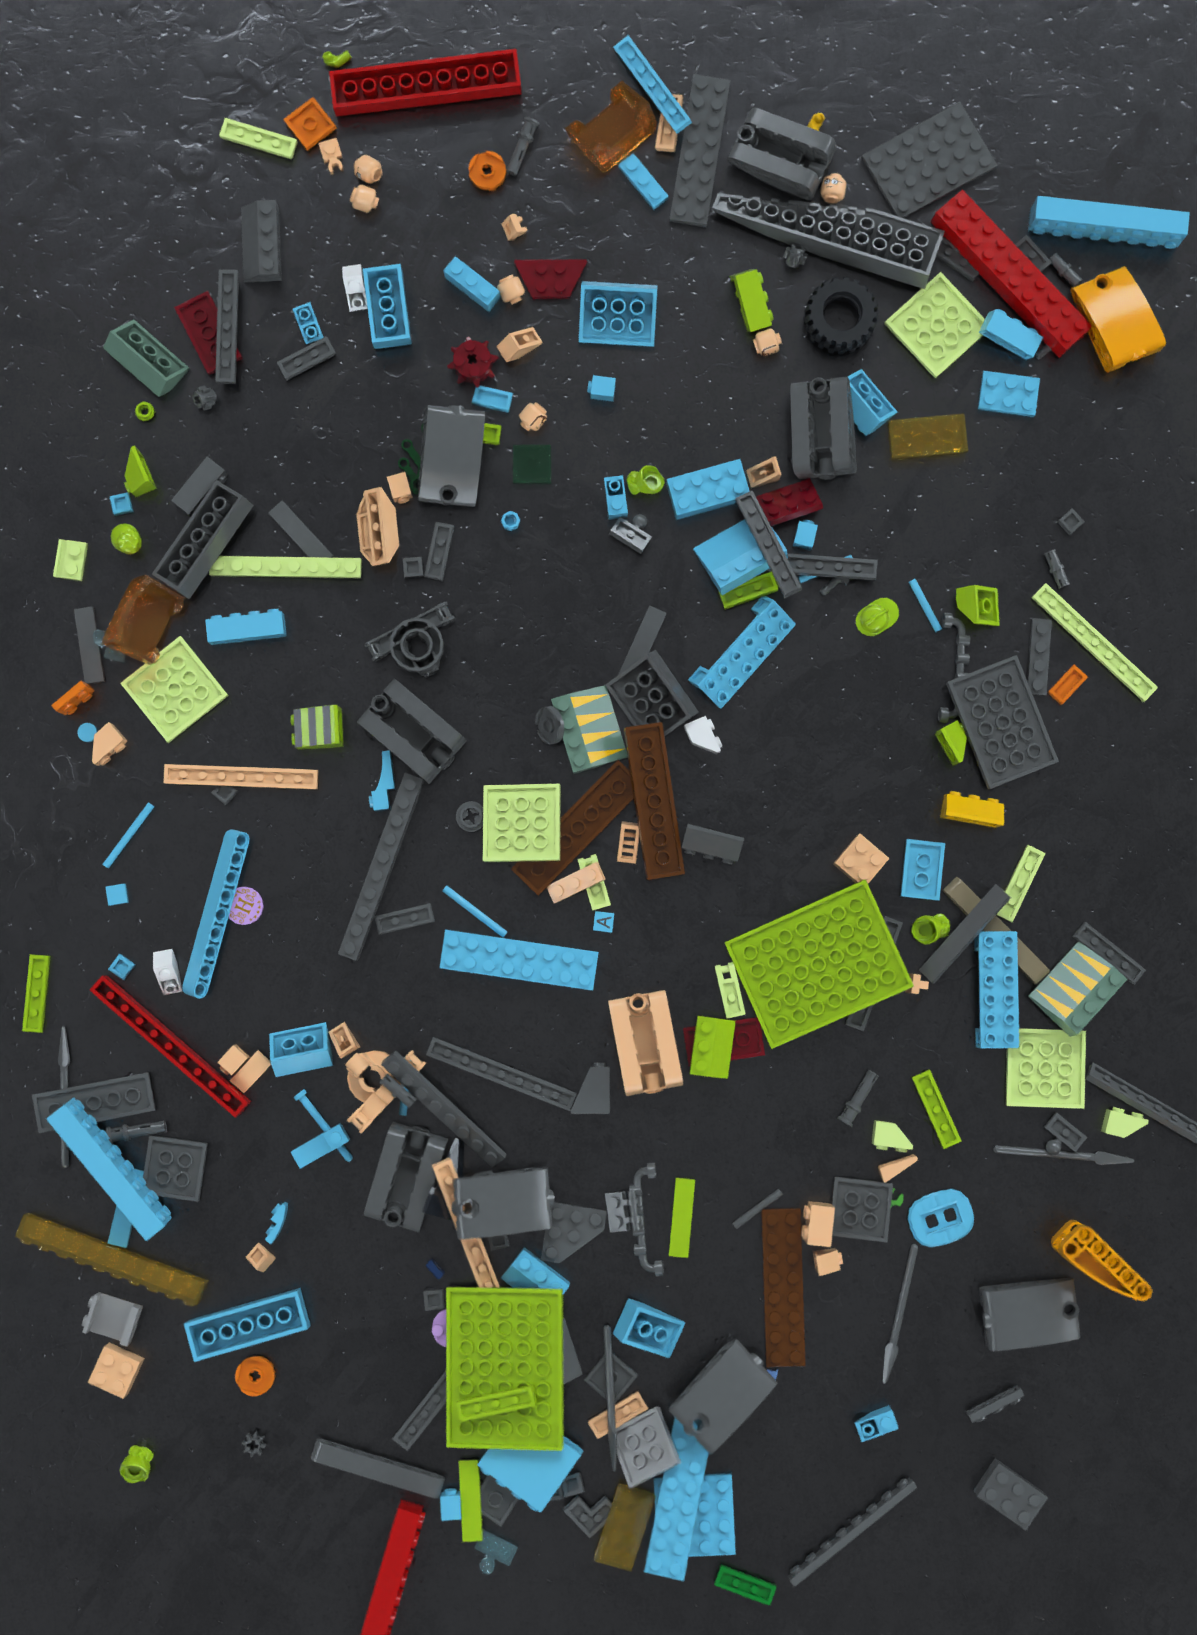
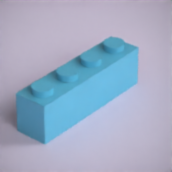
[205,609,287,645]

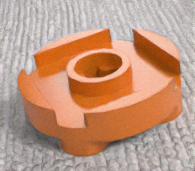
[469,151,506,191]
[235,1355,275,1396]

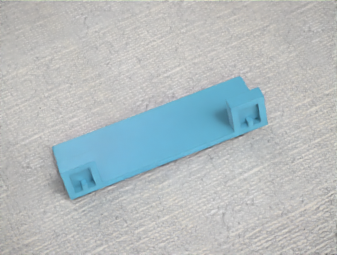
[688,596,796,708]
[974,931,1019,1048]

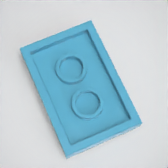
[978,371,1040,417]
[900,839,945,901]

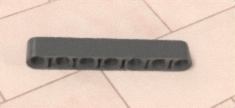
[311,1439,445,1498]

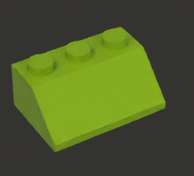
[689,1015,736,1079]

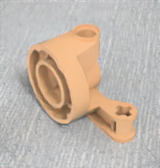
[345,1050,426,1134]

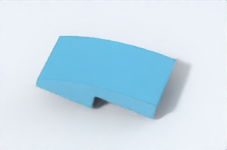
[293,302,324,345]
[265,1202,288,1244]

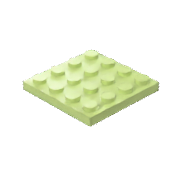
[884,272,985,379]
[121,636,229,743]
[483,784,561,862]
[1006,1028,1086,1109]

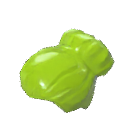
[627,465,665,494]
[111,523,142,554]
[911,913,950,945]
[120,1445,154,1483]

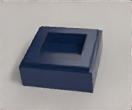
[426,1258,445,1279]

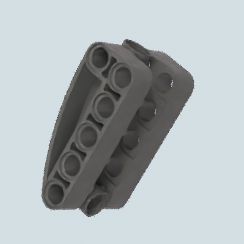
[727,107,836,201]
[790,376,857,480]
[418,405,485,507]
[356,678,467,784]
[363,1121,449,1233]
[451,1168,555,1239]
[979,1278,1081,1351]
[668,1339,778,1454]

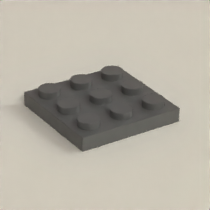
[143,1135,208,1202]
[832,1176,893,1242]

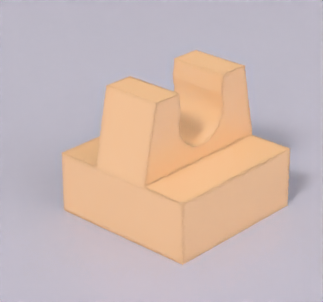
[502,214,527,241]
[905,974,929,994]

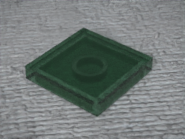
[513,445,551,484]

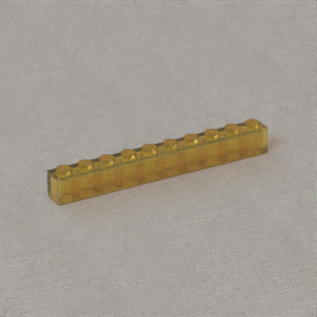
[15,1213,209,1307]

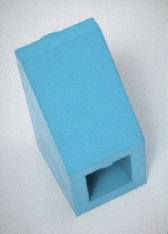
[604,475,628,520]
[855,1405,899,1442]

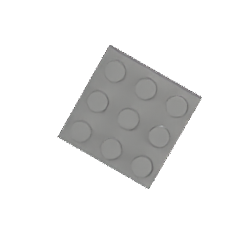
[616,1407,681,1488]

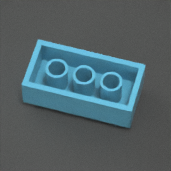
[363,264,412,349]
[666,459,750,520]

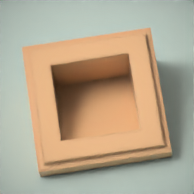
[246,1243,276,1272]

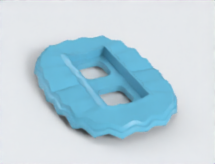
[907,1189,974,1247]

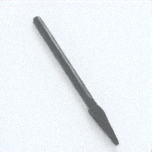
[58,1027,70,1168]
[993,1145,1134,1165]
[883,1244,918,1384]
[603,1325,617,1472]

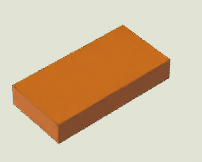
[1047,664,1088,705]

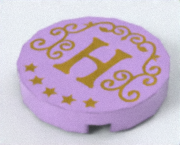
[229,887,264,925]

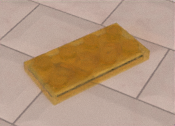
[888,414,968,459]
[594,1484,656,1571]

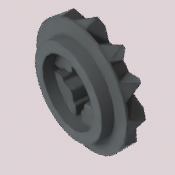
[456,801,483,832]

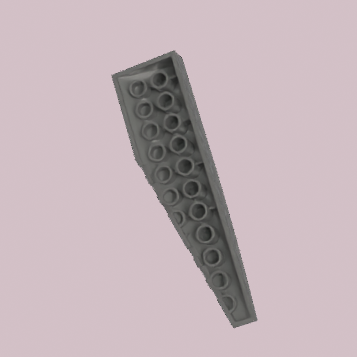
[712,193,945,289]

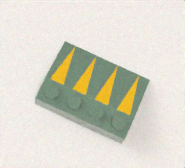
[551,685,628,774]
[1028,941,1127,1037]

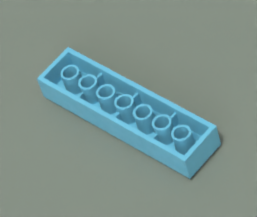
[1028,196,1190,248]
[440,930,599,990]
[46,1097,172,1241]
[644,1418,708,1581]

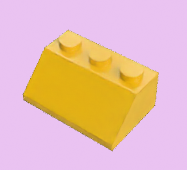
[940,791,1004,828]

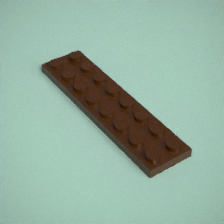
[624,722,685,880]
[511,760,634,896]
[761,1208,805,1367]

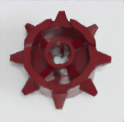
[447,337,499,388]

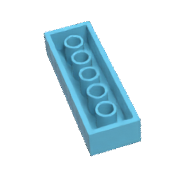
[184,1288,311,1362]

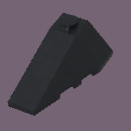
[422,1138,464,1220]

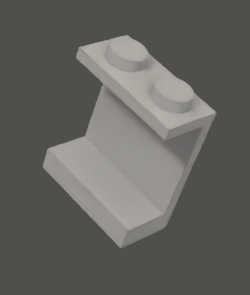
[82,1292,143,1347]

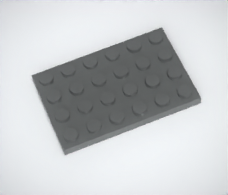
[862,102,998,219]
[946,655,1059,790]

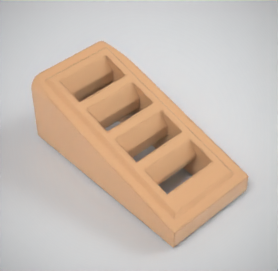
[617,821,639,864]
[878,1154,918,1183]

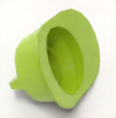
[856,598,899,636]

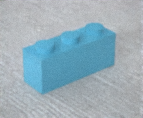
[444,256,501,312]
[979,309,1043,360]

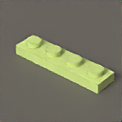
[219,118,298,159]
[996,845,1045,923]

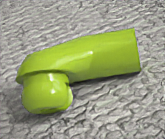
[323,50,352,68]

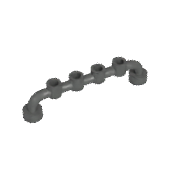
[938,613,970,723]
[629,1162,664,1276]

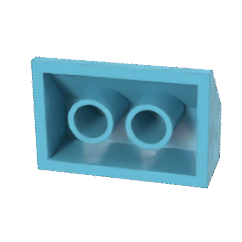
[848,369,897,436]
[269,1022,333,1077]
[501,1247,570,1294]

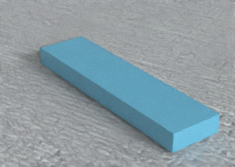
[107,1169,144,1248]

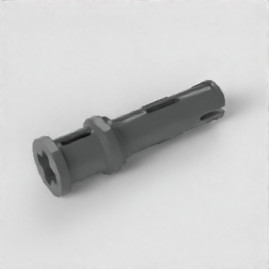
[506,117,540,176]
[837,1070,879,1127]
[106,1120,167,1144]

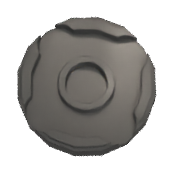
[535,706,564,744]

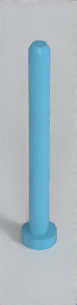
[294,1089,353,1162]

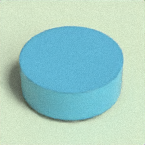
[78,723,98,743]

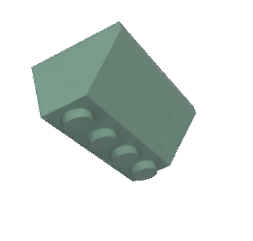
[103,320,190,397]

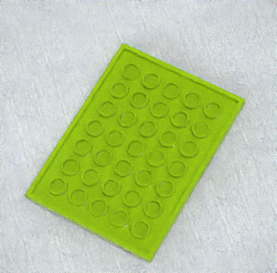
[724,879,914,1049]
[446,1287,564,1451]

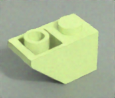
[1101,1107,1149,1138]
[872,1120,913,1152]

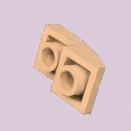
[230,1050,271,1093]

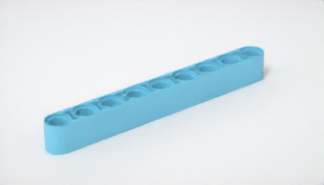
[182,829,249,999]

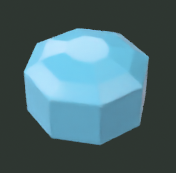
[501,511,520,531]

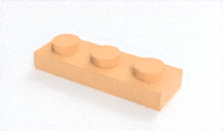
[655,94,683,152]
[547,862,606,904]
[588,1391,648,1439]

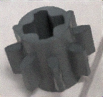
[783,244,808,268]
[193,385,217,410]
[241,1431,267,1457]

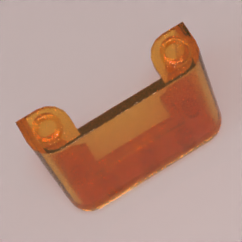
[565,81,657,172]
[102,574,185,665]

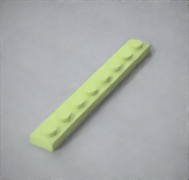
[209,556,362,578]
[1032,583,1158,702]

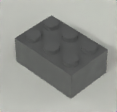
[973,1458,1048,1530]

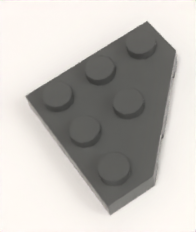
[541,1202,607,1263]

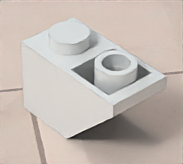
[342,264,368,311]
[684,716,722,754]
[153,949,182,995]

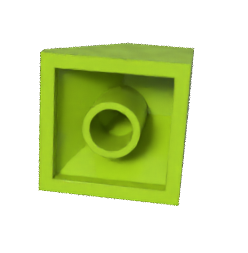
[124,445,157,497]
[956,585,1000,627]
[935,720,967,767]

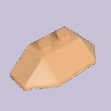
[357,487,399,566]

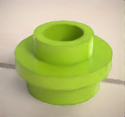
[135,402,155,421]

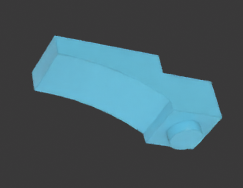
[369,750,396,812]
[291,1123,350,1169]

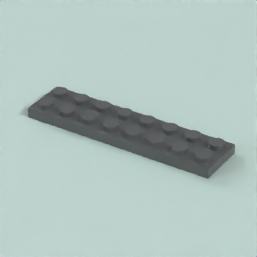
[669,74,730,227]

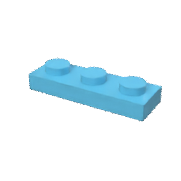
[618,153,669,210]

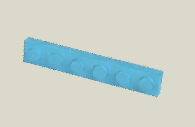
[613,35,692,134]

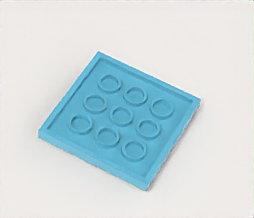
[654,1473,736,1557]

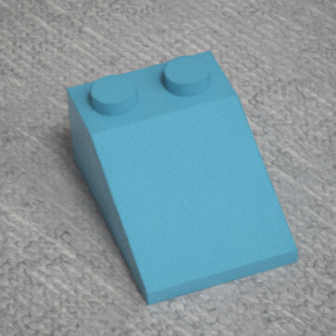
[613,1298,685,1358]

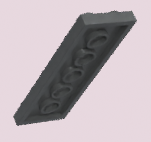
[32,1072,156,1133]

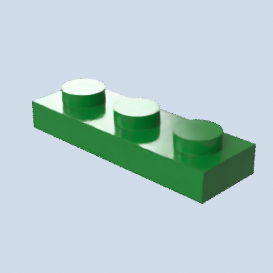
[714,1565,776,1606]

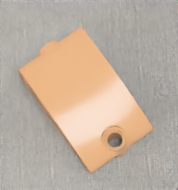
[608,990,683,1096]

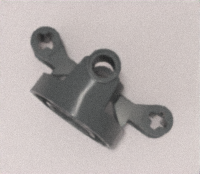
[364,602,456,678]

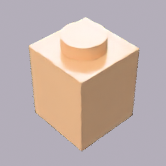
[387,472,413,504]
[218,1044,250,1075]

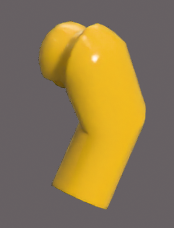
[808,113,825,131]

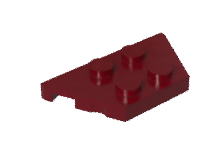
[514,259,587,299]

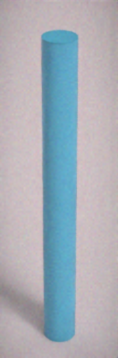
[103,802,154,868]
[442,885,507,937]

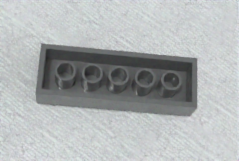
[152,480,254,599]

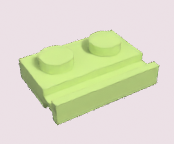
[53,539,88,581]

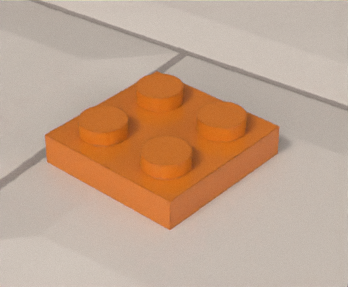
[283,97,337,151]
[51,681,94,716]

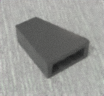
[571,1062,610,1114]

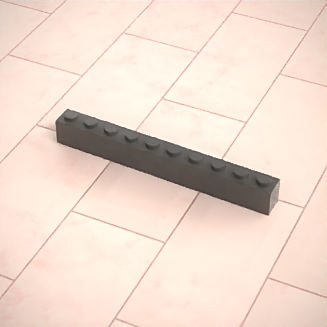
[338,773,425,961]

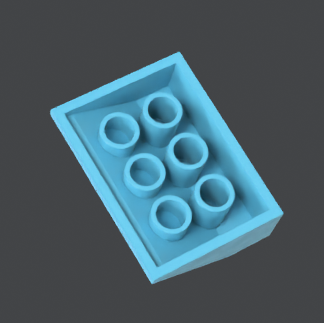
[579,281,657,346]
[693,519,788,595]

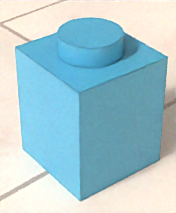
[587,375,616,401]
[792,520,818,551]
[440,1488,461,1521]

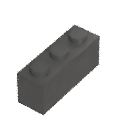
[171,457,228,517]

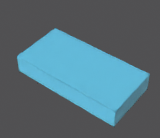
[472,385,513,413]

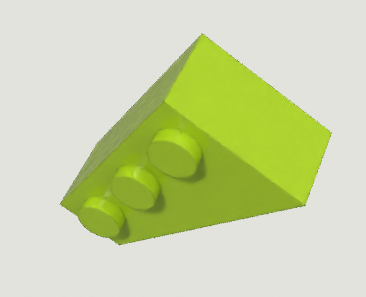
[730,269,773,332]

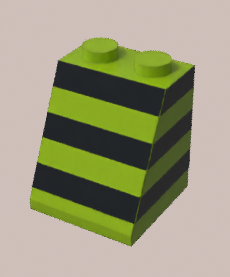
[291,705,344,749]

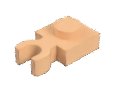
[319,138,343,174]

